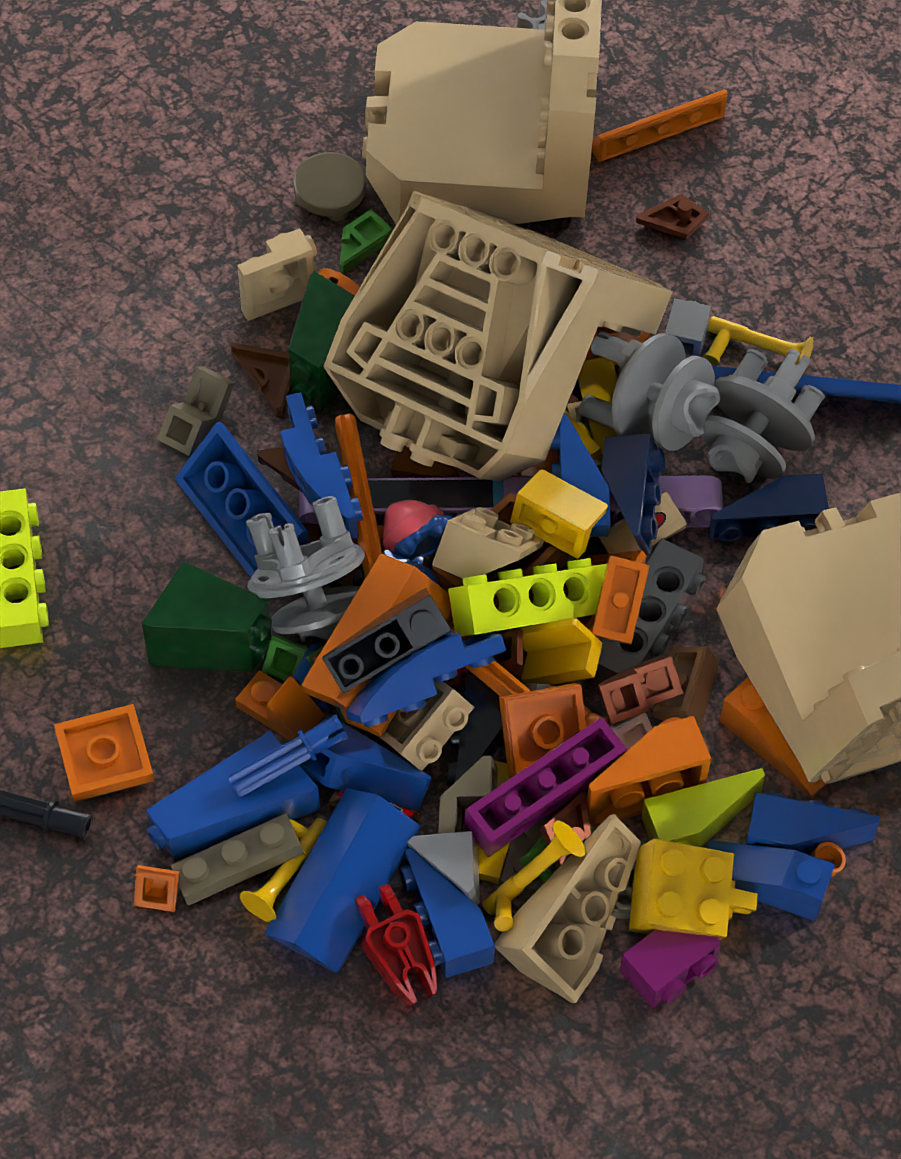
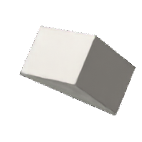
[407,831,480,905]

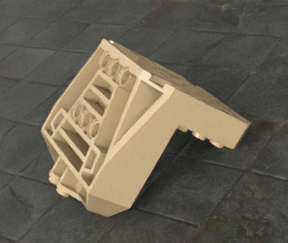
[362,0,602,225]
[323,191,673,482]
[716,493,901,784]

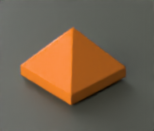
[133,865,179,912]

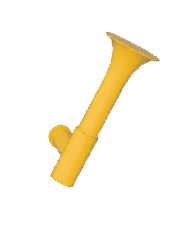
[703,316,814,366]
[240,818,327,922]
[482,820,586,932]

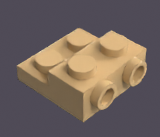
[237,228,318,321]
[378,679,474,771]

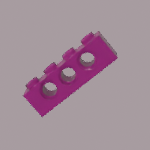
[463,717,627,857]

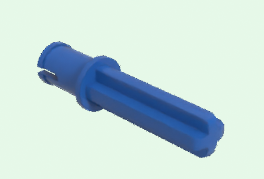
[229,714,349,796]

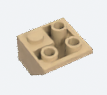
[432,507,544,578]

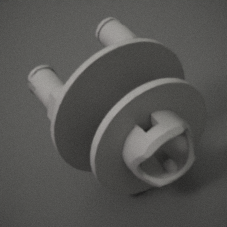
[579,331,720,451]
[701,349,825,483]
[246,496,365,642]

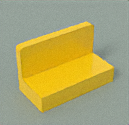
[510,469,608,559]
[520,618,603,685]

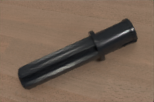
[0,790,93,839]

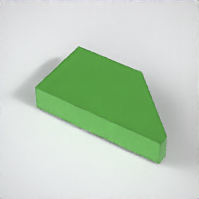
[339,209,393,274]

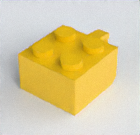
[629,839,758,940]

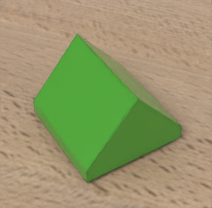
[262,634,308,681]

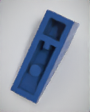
[707,840,835,921]

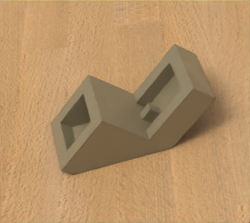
[157,366,235,456]
[438,756,498,834]

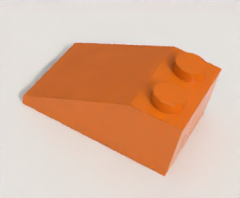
[719,677,827,798]
[587,716,711,827]

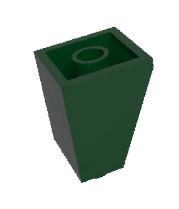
[288,271,355,412]
[142,561,272,672]

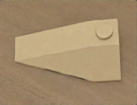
[494,815,641,1003]

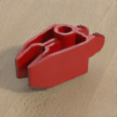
[354,884,437,1007]

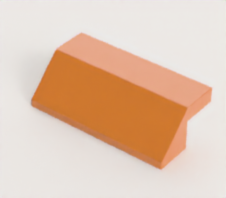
[301,553,452,737]

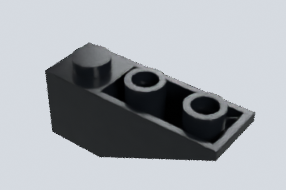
[322,588,451,693]
[447,674,504,786]

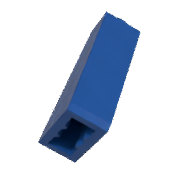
[146,731,321,860]

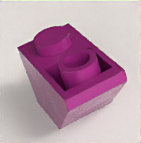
[620,930,721,1009]

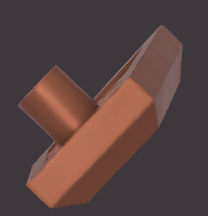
[636,194,710,239]
[540,792,591,867]

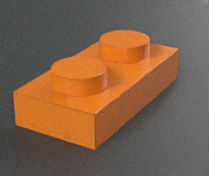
[591,555,650,645]

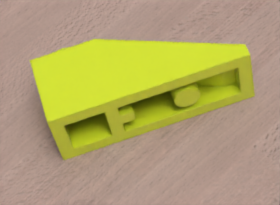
[641,768,765,847]

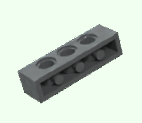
[588,538,706,684]

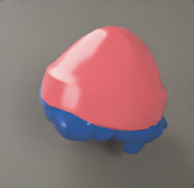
[382,500,452,564]

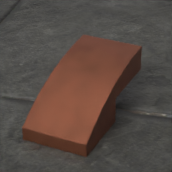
[598,653,683,725]

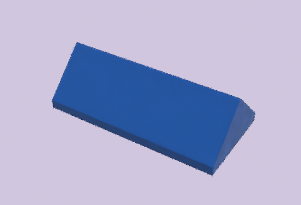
[174,422,309,577]
[264,788,421,974]

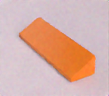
[591,89,728,162]

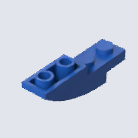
[280,392,363,539]
[346,631,506,727]

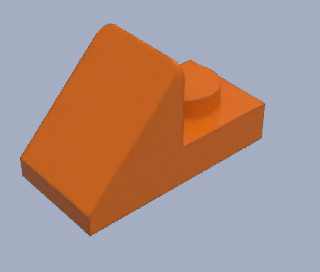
[235,670,325,741]

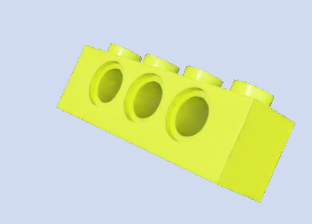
[0,488,49,648]
[448,558,607,636]

